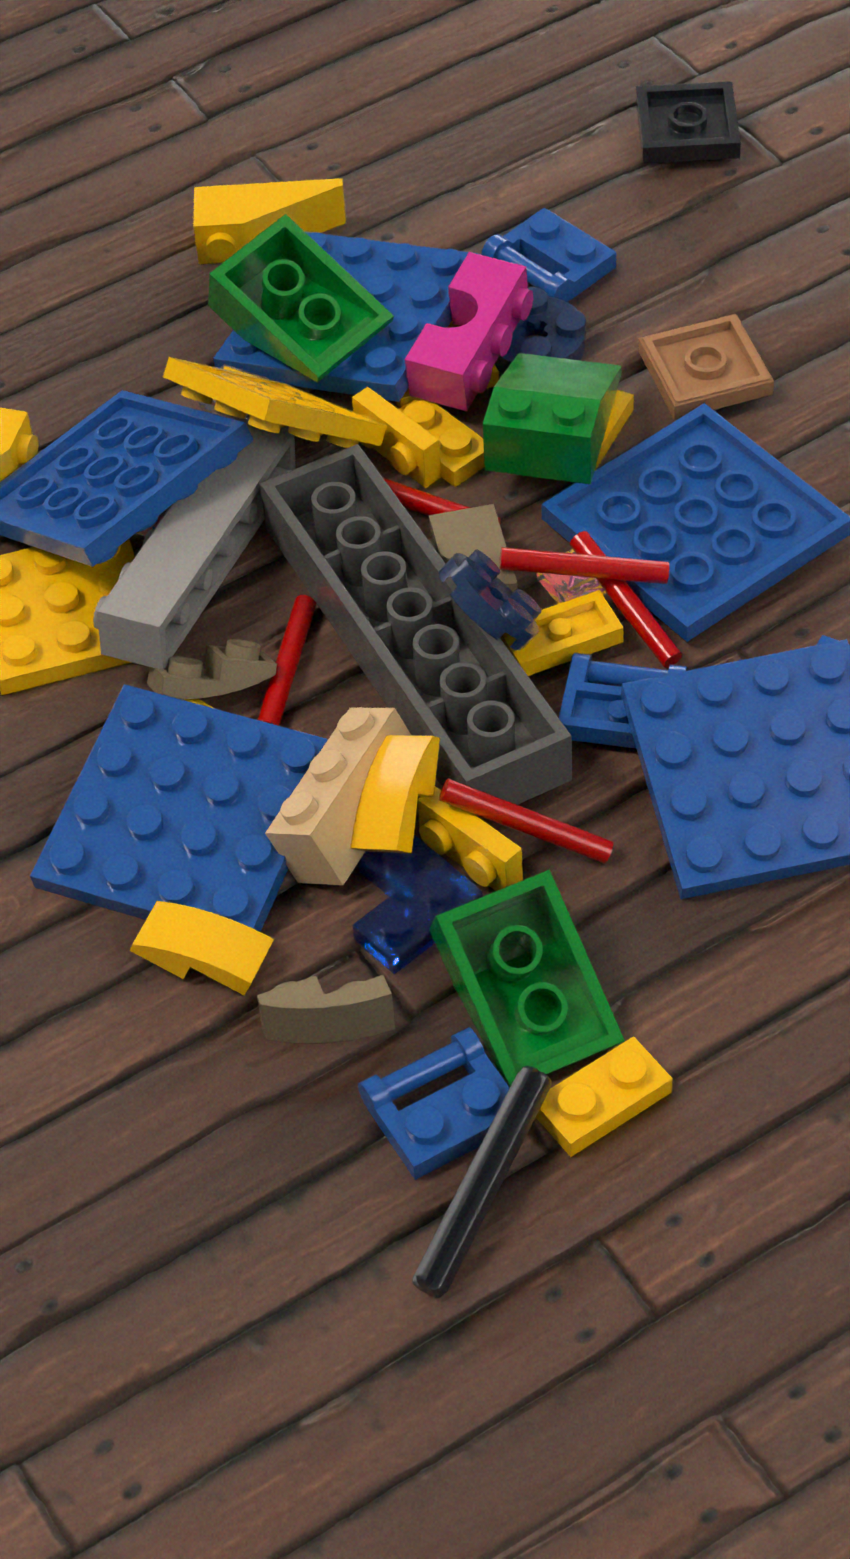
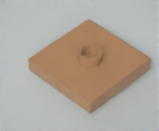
[638,314,774,420]

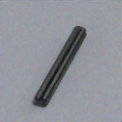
[412,1066,552,1298]

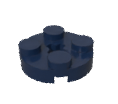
[495,287,586,374]
[438,549,542,651]

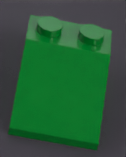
[208,214,394,382]
[483,353,622,484]
[429,869,625,1087]

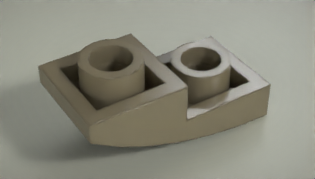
[147,639,277,699]
[257,975,395,1044]

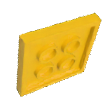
[163,357,387,448]
[0,539,135,696]

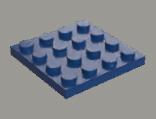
[213,232,481,402]
[0,390,254,567]
[541,403,850,642]
[621,639,850,900]
[30,684,328,932]

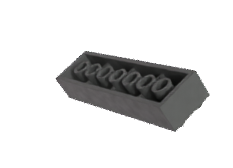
[260,444,572,820]

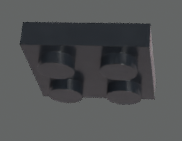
[636,81,741,164]

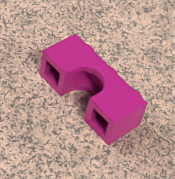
[405,252,533,411]

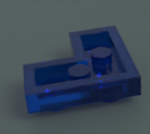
[352,834,483,975]

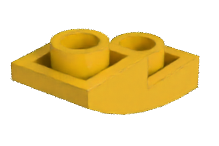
[350,735,440,853]
[129,901,274,995]

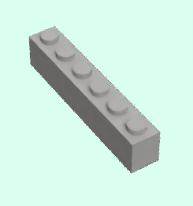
[93,417,296,670]

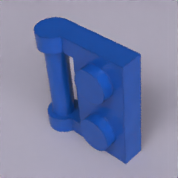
[482,207,616,302]
[559,653,688,748]
[358,1027,510,1180]

